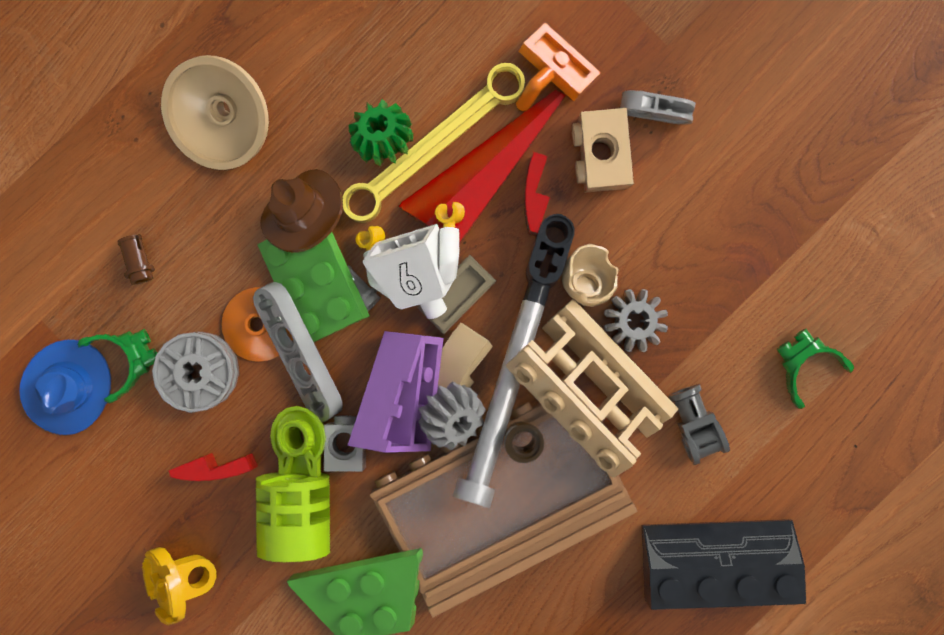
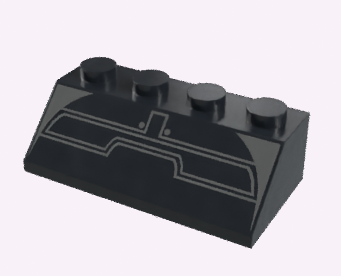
[642,519,806,610]

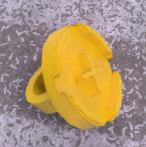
[142,547,217,626]

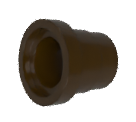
[504,421,544,463]

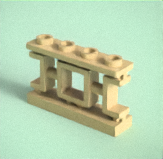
[506,299,678,478]

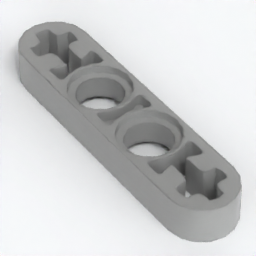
[253,282,343,422]

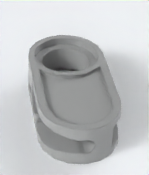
[620,90,696,125]

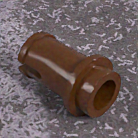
[117,234,155,285]

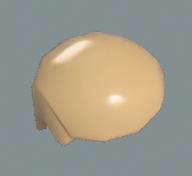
[561,244,619,307]

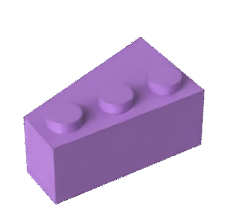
[347,331,443,453]

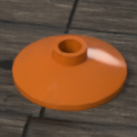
[222,287,293,362]

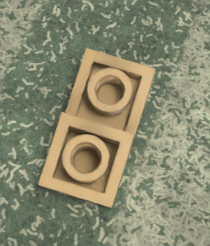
[438,323,493,388]

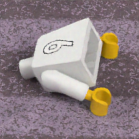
[355,202,465,319]

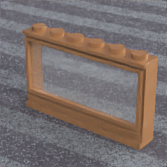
[370,402,638,618]

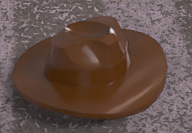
[260,169,343,253]

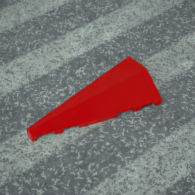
[398,90,566,245]

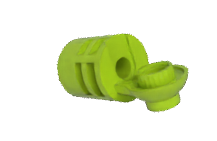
[256,406,330,562]

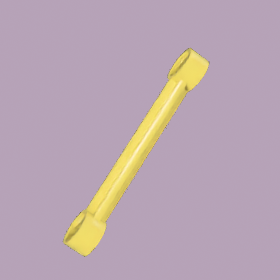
[343,63,525,223]

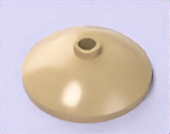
[161,55,269,170]

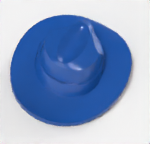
[19,339,111,435]

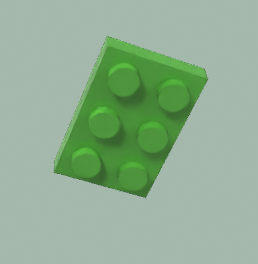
[257,232,370,343]

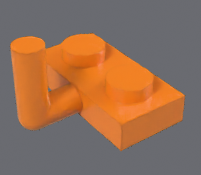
[516,23,601,111]

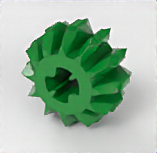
[348,99,414,167]

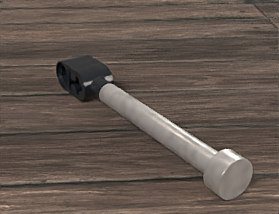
[452,214,575,509]

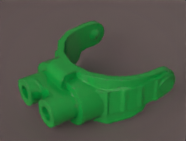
[777,328,854,409]
[77,329,157,404]

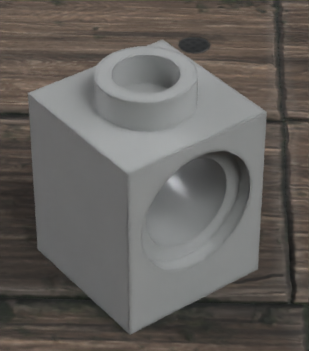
[324,416,366,472]

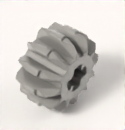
[604,289,668,352]
[418,381,486,450]

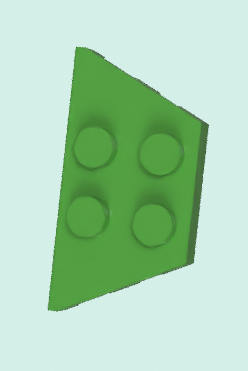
[287,548,423,635]

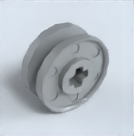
[152,331,239,413]

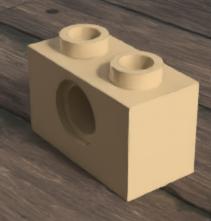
[572,108,634,193]

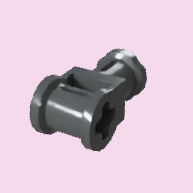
[668,384,730,465]

